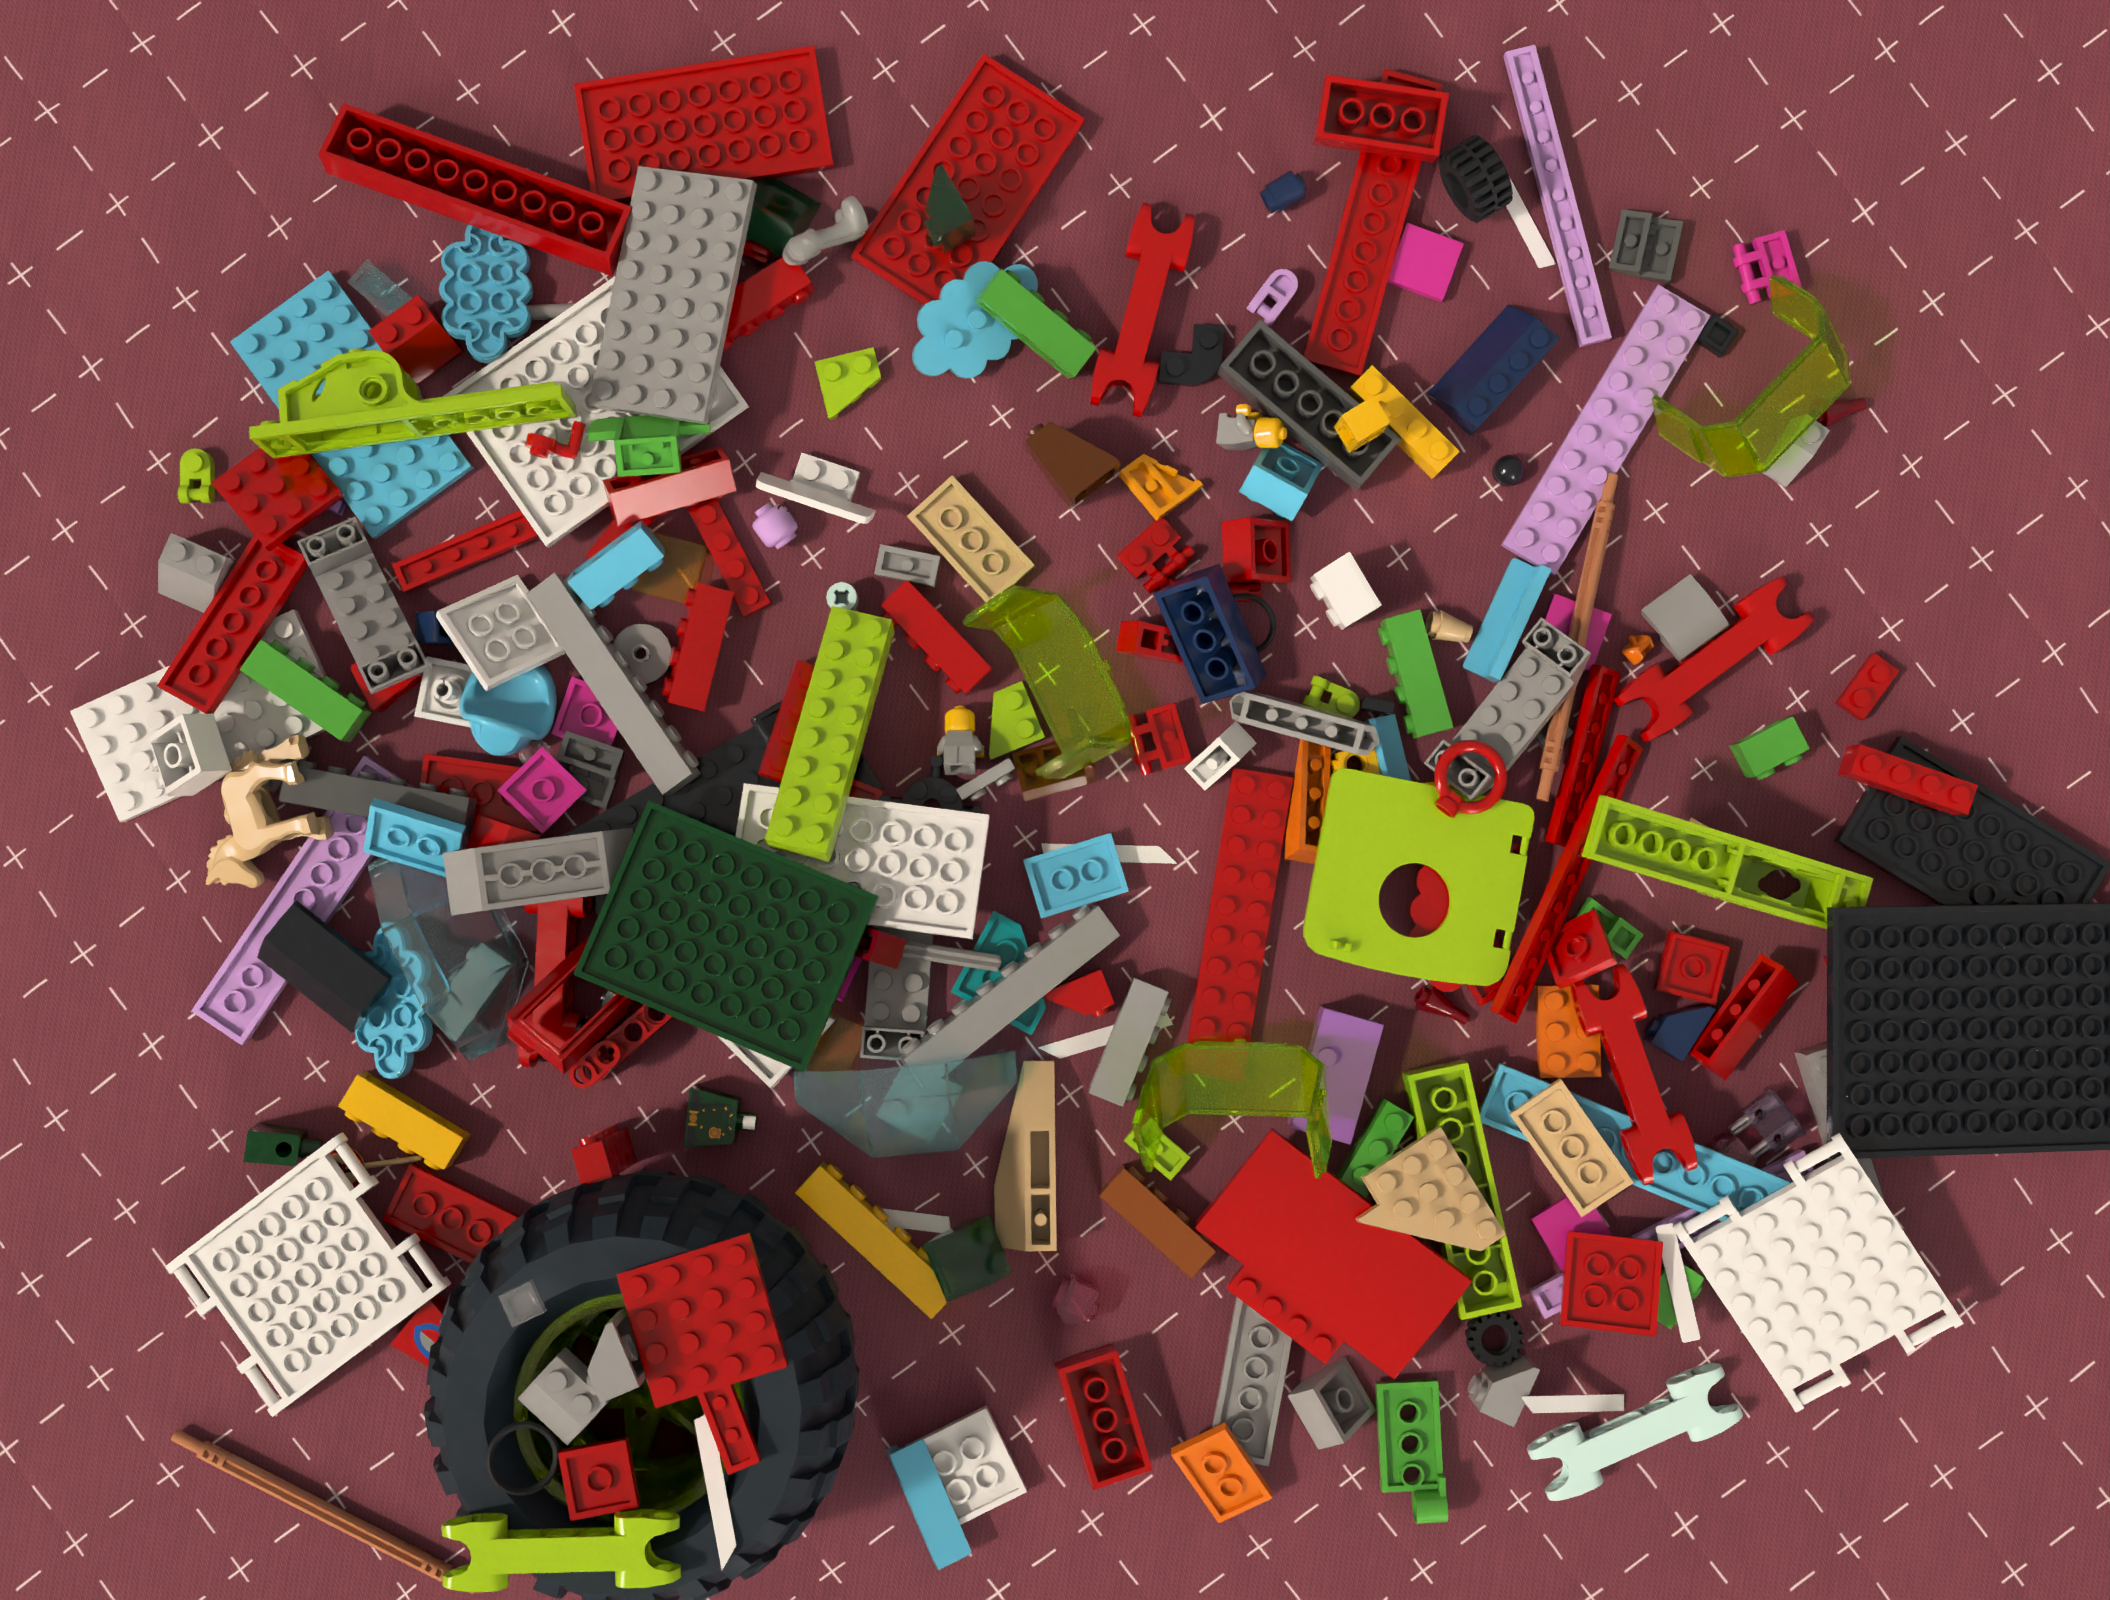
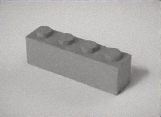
[1088,977,1171,1107]

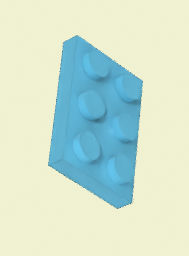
[363,798,466,877]
[1023,833,1129,918]

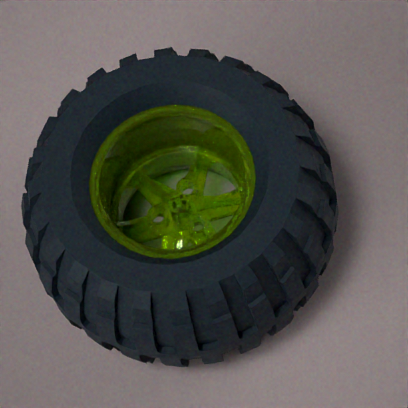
[424,1169,860,1600]

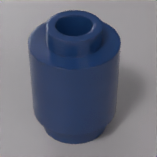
[1259,171,1307,214]

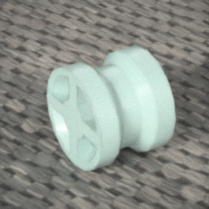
[826,582,859,611]

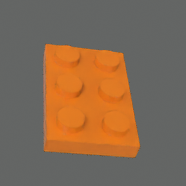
[1535,984,1601,1078]
[1171,1422,1272,1523]

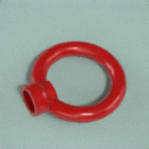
[1434,740,1507,819]

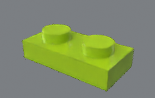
[1123,1116,1191,1181]

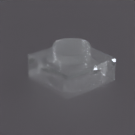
[498,1279,546,1328]

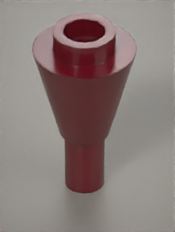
[1808,398,1866,427]
[1414,983,1470,1025]

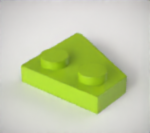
[989,681,1045,760]

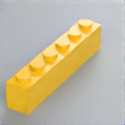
[795,1162,958,1319]

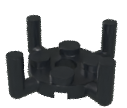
[879,755,984,814]

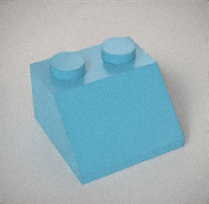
[1239,442,1324,521]

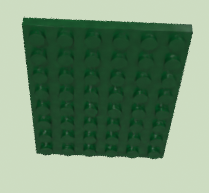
[573,800,879,1072]

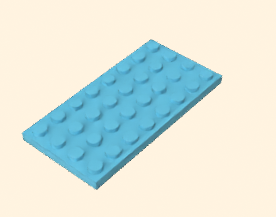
[230,270,474,539]

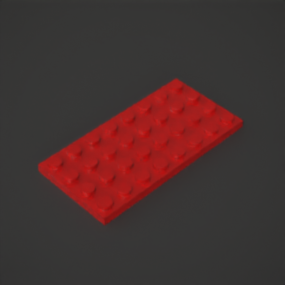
[574,45,834,202]
[850,53,1085,305]

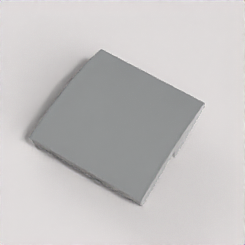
[1641,574,1730,662]

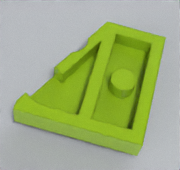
[814,347,882,420]

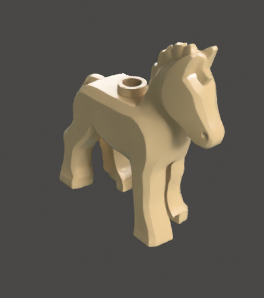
[206,734,334,888]

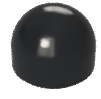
[1492,455,1524,487]

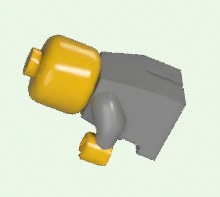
[1216,404,1287,451]
[937,706,984,775]

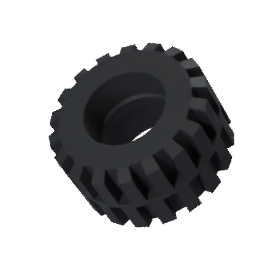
[1439,135,1513,223]

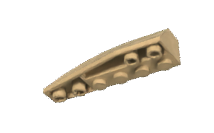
[994,1060,1057,1251]

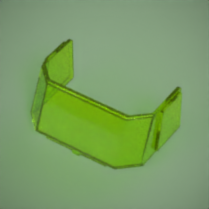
[1652,275,1850,478]
[963,585,1131,779]
[1132,1039,1332,1179]

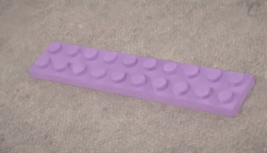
[1501,284,1711,577]
[191,756,413,1045]

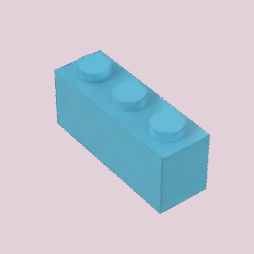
[567,520,665,610]

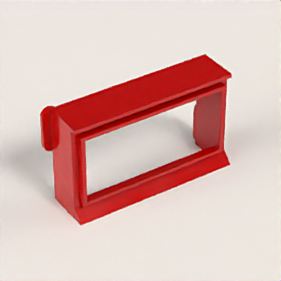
[506,935,638,1074]

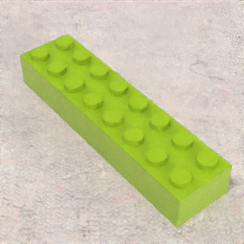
[765,606,895,862]
[1402,1059,1522,1320]

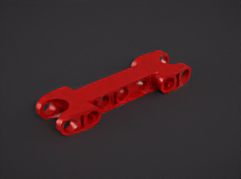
[1090,202,1195,418]
[1613,576,1815,742]
[517,896,593,1071]
[1570,964,1697,1186]
[569,1005,674,1089]

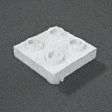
[414,656,473,728]

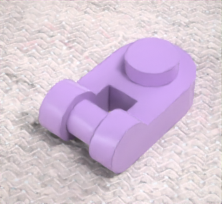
[1246,269,1298,327]

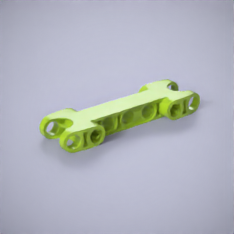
[441,1509,681,1592]

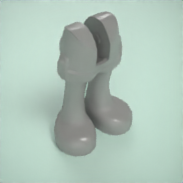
[783,196,868,266]

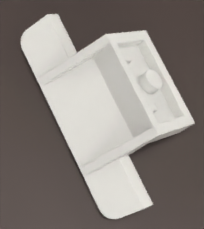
[756,453,876,524]

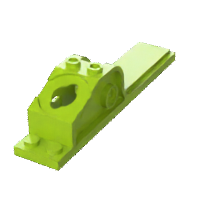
[249,348,577,458]
[1582,795,1874,930]

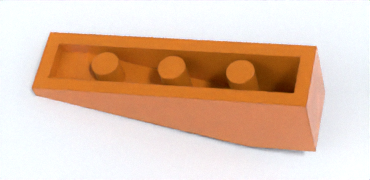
[1285,739,1331,864]

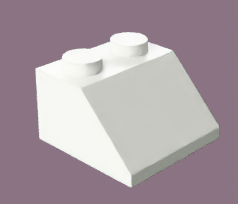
[1310,552,1381,630]

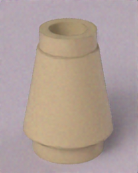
[1425,610,1473,643]

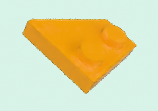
[1119,454,1203,521]

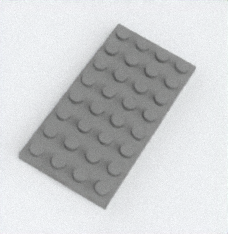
[589,166,757,425]

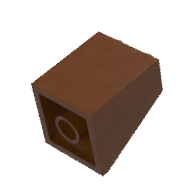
[1026,422,1120,509]

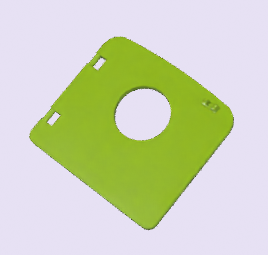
[1303,768,1534,986]

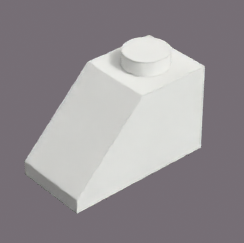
[1184,721,1257,790]

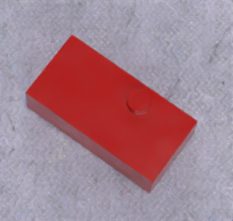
[1313,74,1449,163]
[1054,1344,1153,1490]

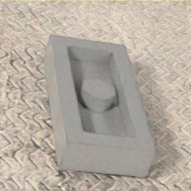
[874,544,941,587]
[956,758,1016,802]

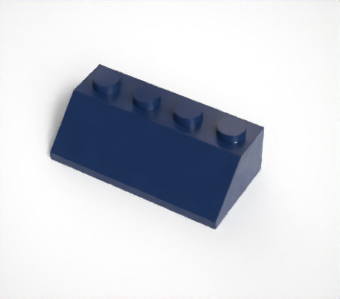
[1426,305,1560,436]
[1154,564,1267,704]

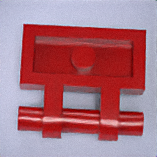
[1116,517,1196,594]
[1124,702,1192,776]

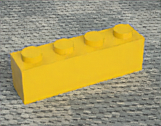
[1347,365,1460,479]
[338,1072,471,1170]

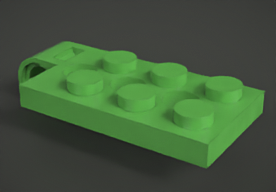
[1375,1378,1448,1524]

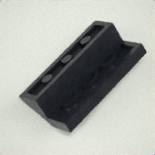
[257,901,392,1033]

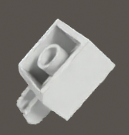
[148,714,232,797]

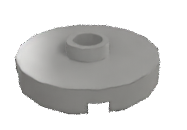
[613,624,672,685]

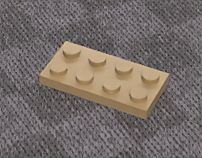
[907,475,1035,607]
[1508,1078,1634,1217]

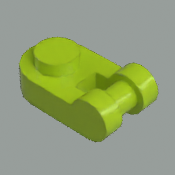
[178,448,215,504]
[1302,676,1360,718]

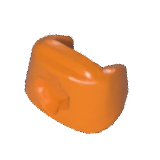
[1622,635,1654,665]

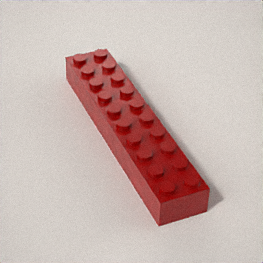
[318,103,632,276]

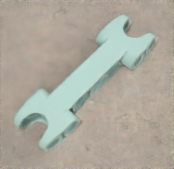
[1527,1363,1743,1501]

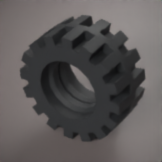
[1465,1311,1524,1368]

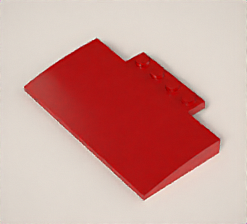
[1195,1128,1472,1379]

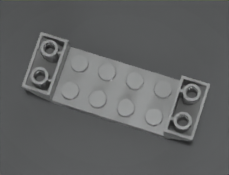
[297,517,430,695]
[1424,617,1591,801]
[443,828,634,916]
[860,926,934,1061]

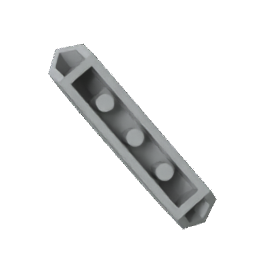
[1229,691,1380,756]

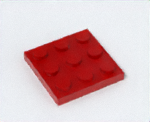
[211,448,344,552]
[1559,1230,1663,1337]

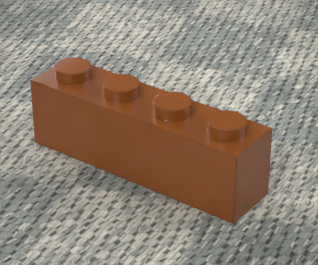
[1099,1164,1216,1279]

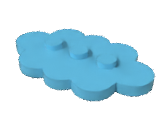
[439,225,533,364]
[912,261,1038,379]
[355,924,435,1079]

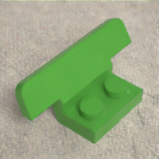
[588,416,711,477]

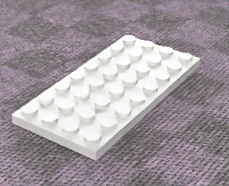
[70,609,326,822]
[735,783,990,939]

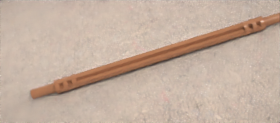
[1536,473,1618,802]
[171,1429,474,1595]

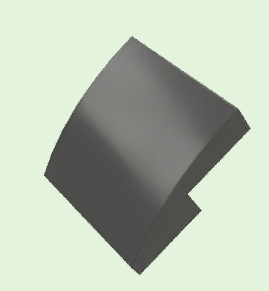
[1609,209,1684,284]
[556,731,625,810]

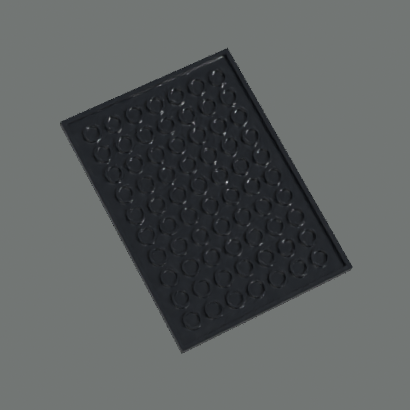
[1827,903,2110,1159]

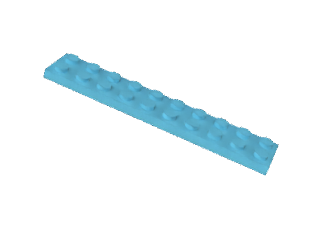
[1479,1063,1792,1221]

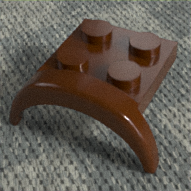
[1012,709,1098,801]

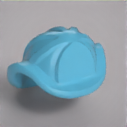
[459,665,557,756]

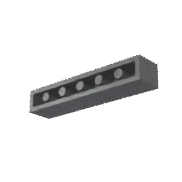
[279,760,477,835]

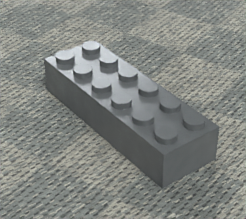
[1217,320,1401,491]

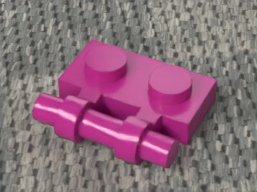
[1732,230,1802,305]

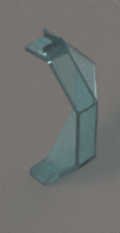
[368,858,529,1062]
[793,1050,1018,1158]

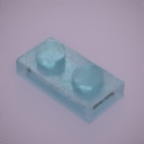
[347,259,412,317]

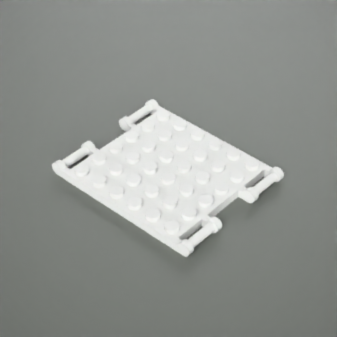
[165,1132,452,1417]
[1672,1133,1964,1413]

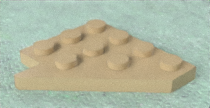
[1355,1127,1506,1251]

